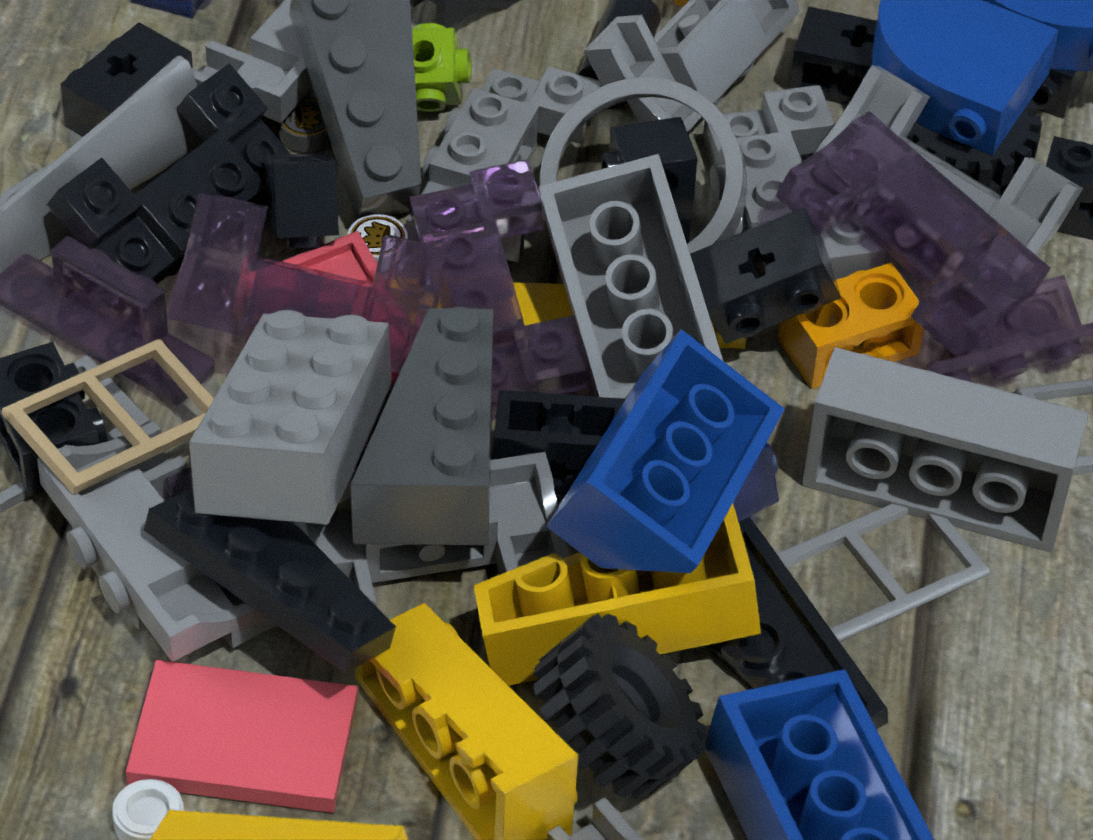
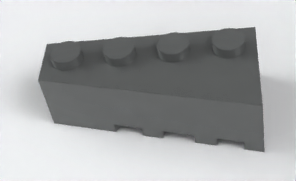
[289,0,421,220]
[350,307,493,545]

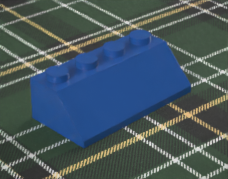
[546,329,785,573]
[705,669,934,840]

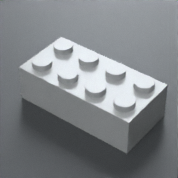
[538,154,723,399]
[189,310,392,525]
[802,347,1089,553]

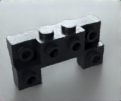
[47,63,291,307]

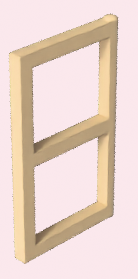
[2,339,214,495]

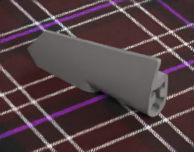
[0,55,205,282]

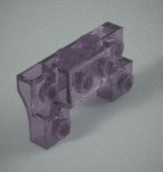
[775,111,1051,357]
[410,159,590,420]
[167,192,451,374]

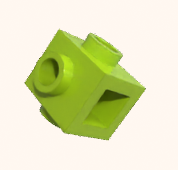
[412,23,472,112]

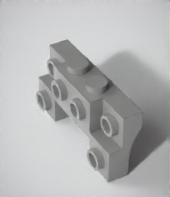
[192,0,316,123]
[584,0,800,132]
[806,65,1083,294]
[407,66,602,263]
[702,85,886,280]
[37,421,278,662]
[294,452,570,607]

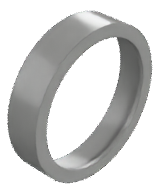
[540,77,748,253]

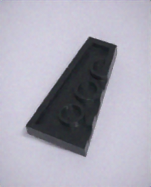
[144,488,396,673]
[704,516,888,729]

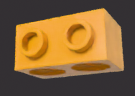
[777,262,927,389]

